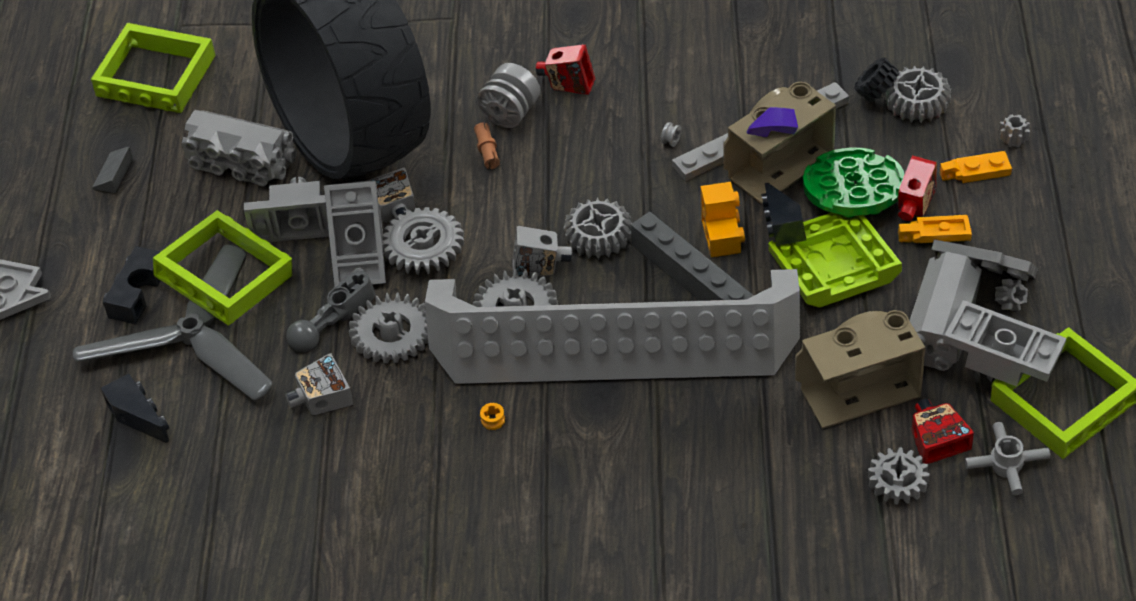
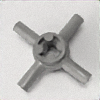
[965,422,1050,495]

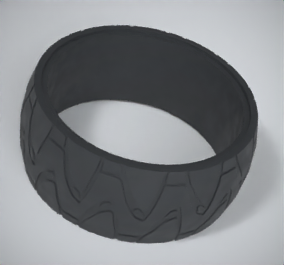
[251,0,431,179]

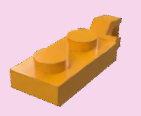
[939,151,1012,183]
[898,215,972,243]

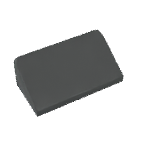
[92,147,133,193]

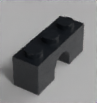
[103,246,161,325]

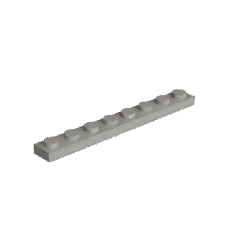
[672,82,849,181]

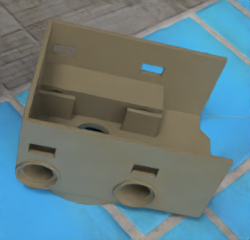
[723,82,836,205]
[795,310,925,429]

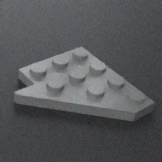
[931,240,1038,281]
[0,259,51,320]

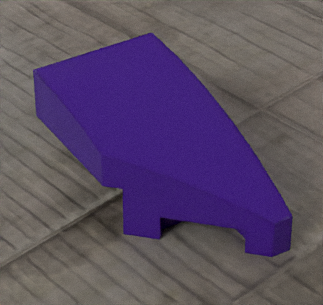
[747,107,798,137]

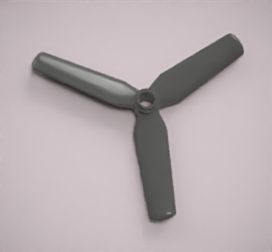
[72,245,272,400]

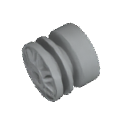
[477,63,541,128]

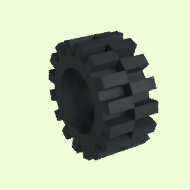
[854,57,899,103]

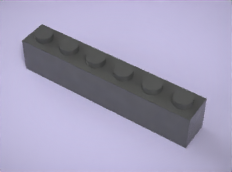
[631,212,754,301]

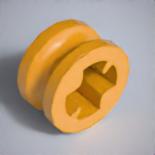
[480,403,505,430]

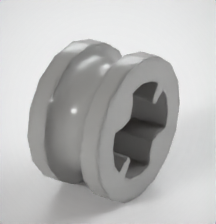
[661,122,681,147]

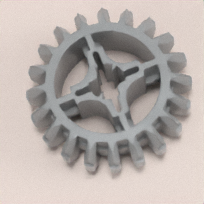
[885,66,951,123]
[564,197,632,259]

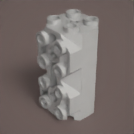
[182,110,297,186]
[910,252,982,371]

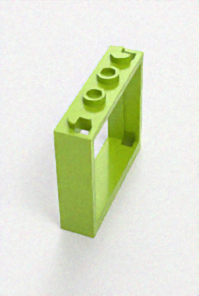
[91,23,215,113]
[153,210,292,326]
[991,327,1136,459]

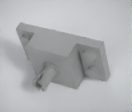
[244,177,329,242]
[324,181,386,287]
[943,300,1067,386]

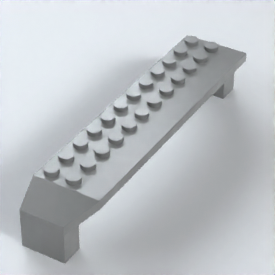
[425,269,800,384]

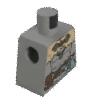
[365,167,415,223]
[512,226,572,277]
[285,353,353,415]

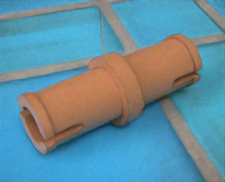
[474,123,500,169]

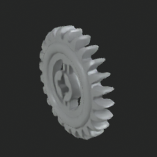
[383,207,464,275]
[473,269,558,307]
[349,292,428,363]

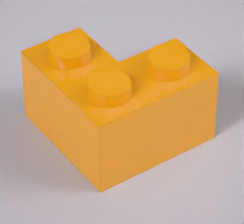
[701,182,745,257]

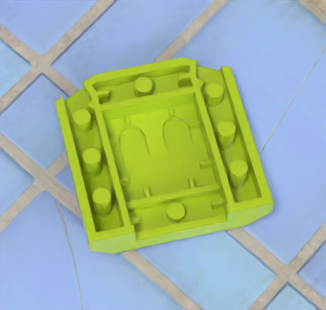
[768,213,902,308]

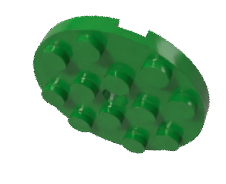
[803,148,905,218]

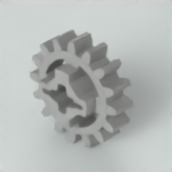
[868,447,929,504]

